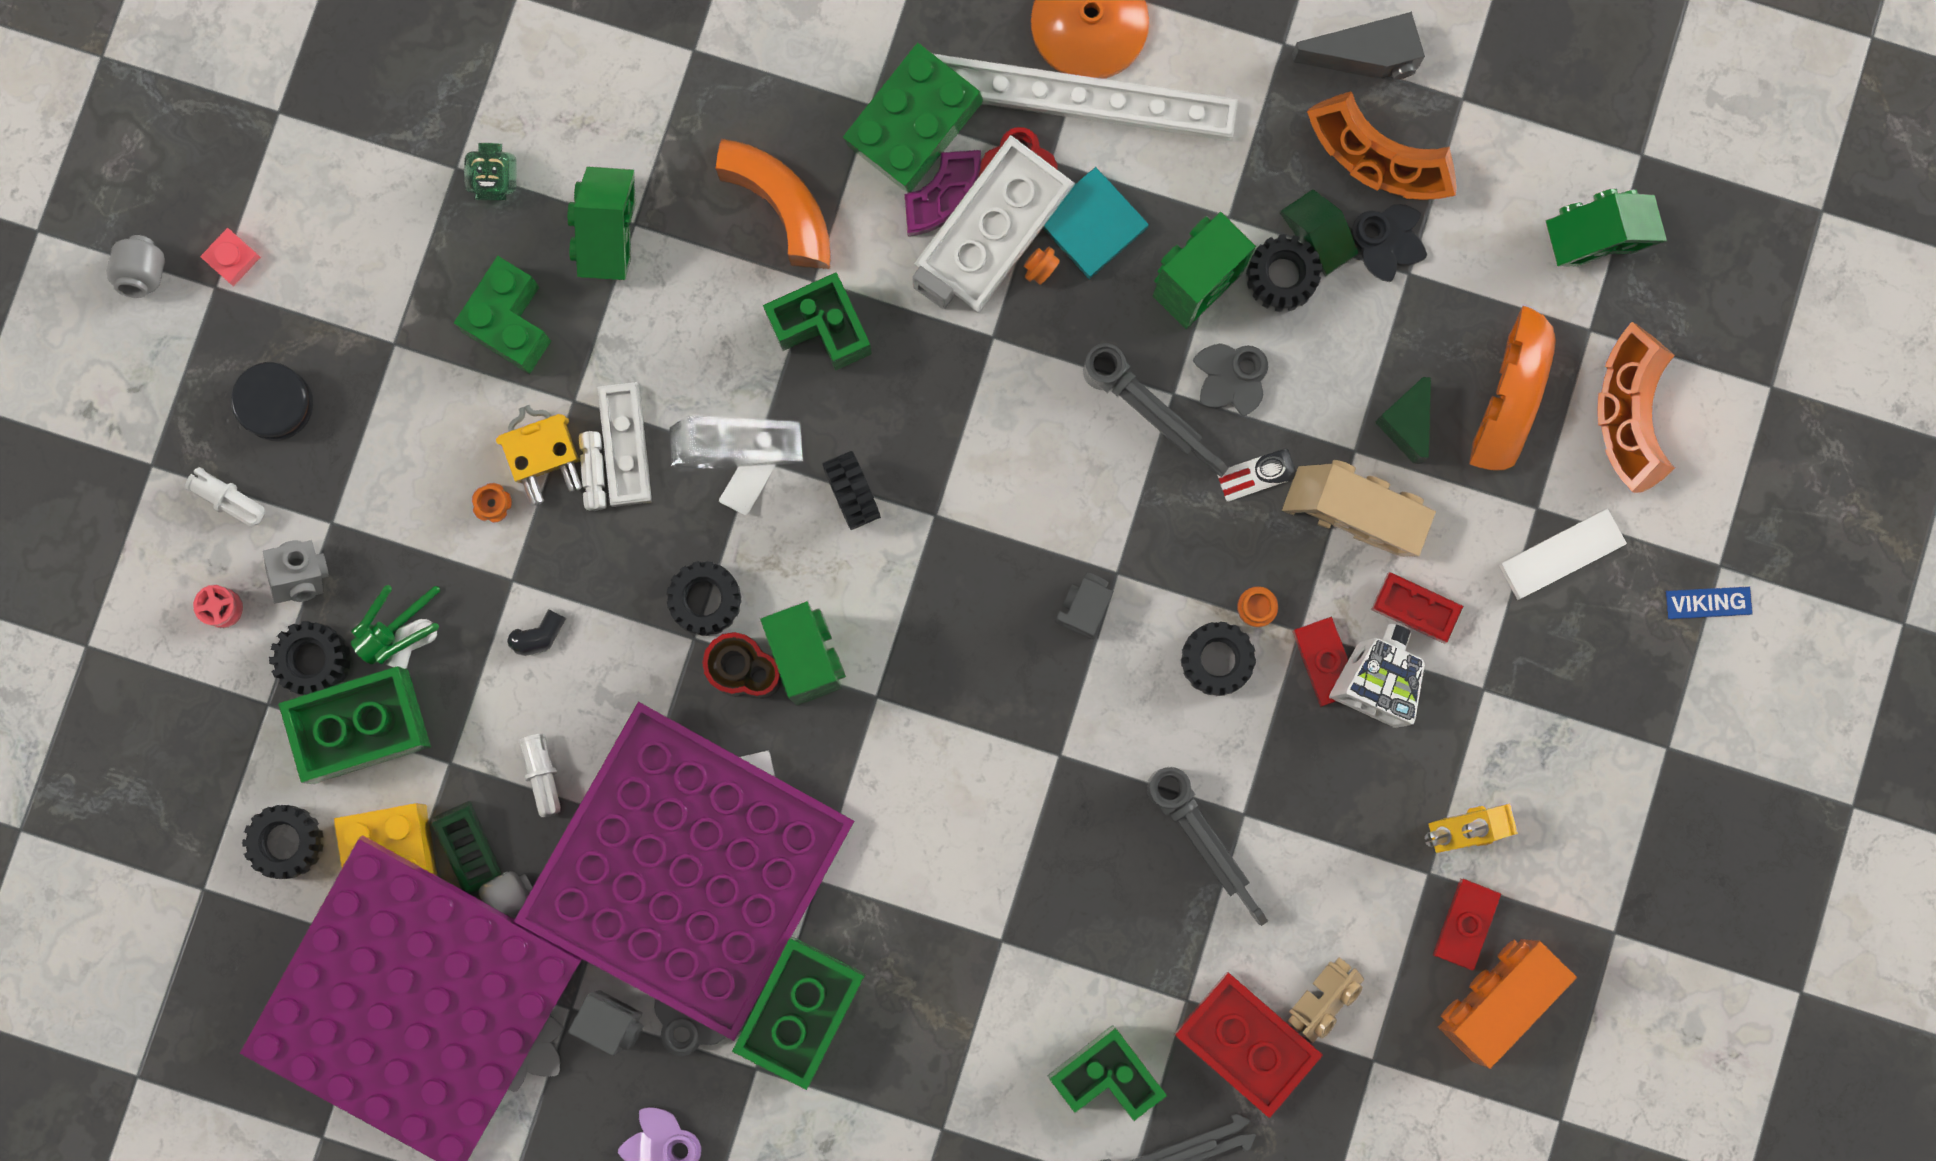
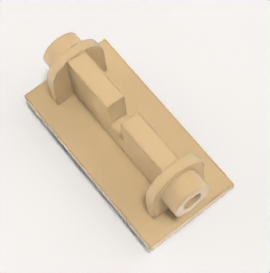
[1287,957,1364,1043]

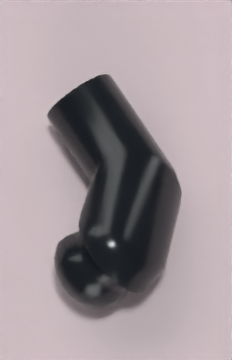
[507,609,566,656]

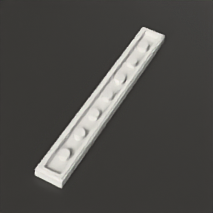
[933,54,1238,141]

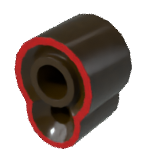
[702,632,782,699]

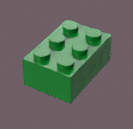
[843,42,983,193]
[1153,212,1256,329]
[760,601,846,706]
[278,666,431,784]
[732,937,866,1090]

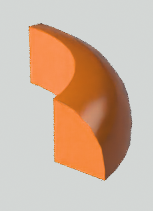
[1307,91,1457,200]
[716,139,831,269]
[1469,306,1556,470]
[1597,322,1675,493]

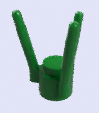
[351,585,440,665]

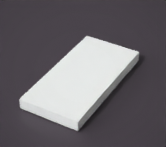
[914,135,1075,313]

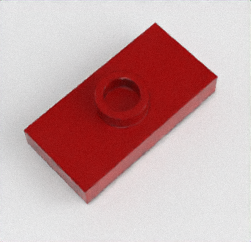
[1371,572,1464,644]
[1292,616,1348,707]
[1433,879,1502,971]

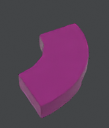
[905,150,981,236]

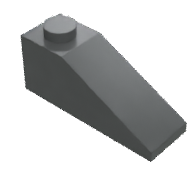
[1292,12,1425,80]

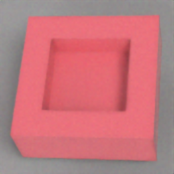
[200,228,261,286]

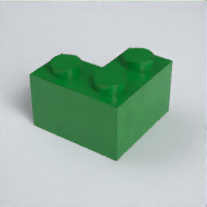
[567,166,636,280]
[1545,189,1667,267]
[454,256,551,374]
[763,272,872,371]
[1048,1025,1167,1121]

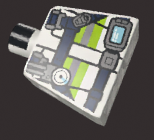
[1329,624,1425,728]

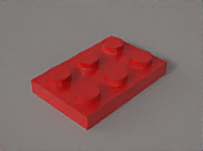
[1174,972,1323,1119]

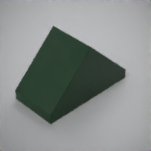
[1280,189,1359,277]
[1375,377,1431,464]

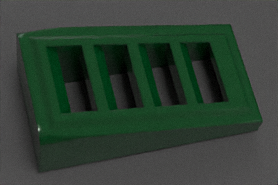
[431,801,502,894]

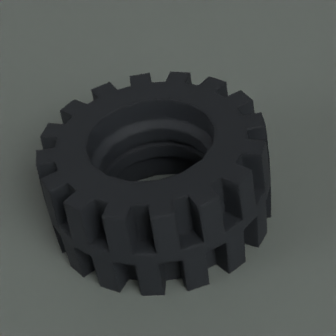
[666,561,741,636]
[1181,621,1256,696]
[242,805,324,879]

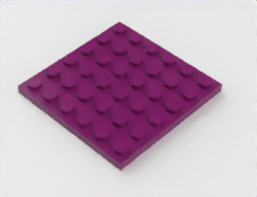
[514,701,855,1041]
[239,835,581,1161]

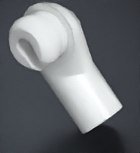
[386,619,437,669]

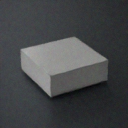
[912,266,953,309]

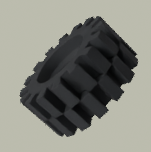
[1246,234,1322,312]
[822,451,881,530]
[269,621,351,695]

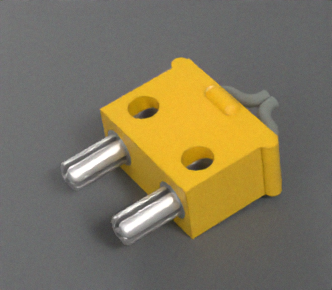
[496,405,582,506]
[1425,804,1518,853]

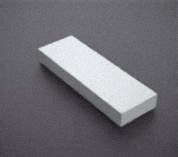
[598,382,652,507]
[1499,508,1627,600]

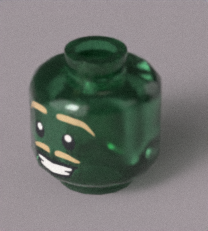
[464,143,516,201]

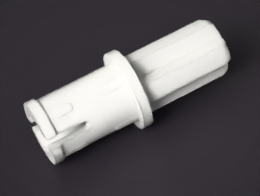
[185,467,265,527]
[519,734,561,817]

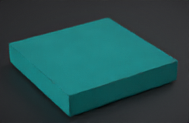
[1042,167,1149,280]

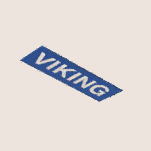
[1666,587,1753,619]

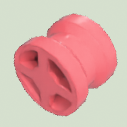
[193,585,243,628]

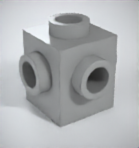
[263,540,329,604]

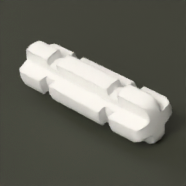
[579,431,607,511]

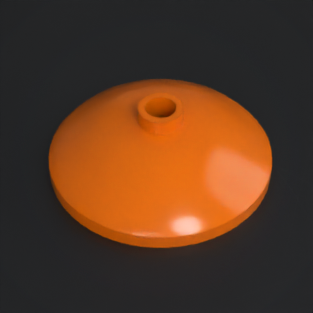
[1031,0,1149,79]

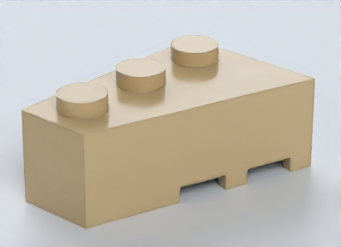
[1282,460,1436,557]

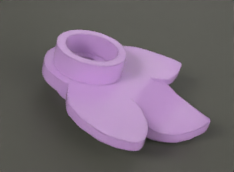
[618,1107,701,1161]

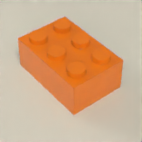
[1438,939,1577,1069]

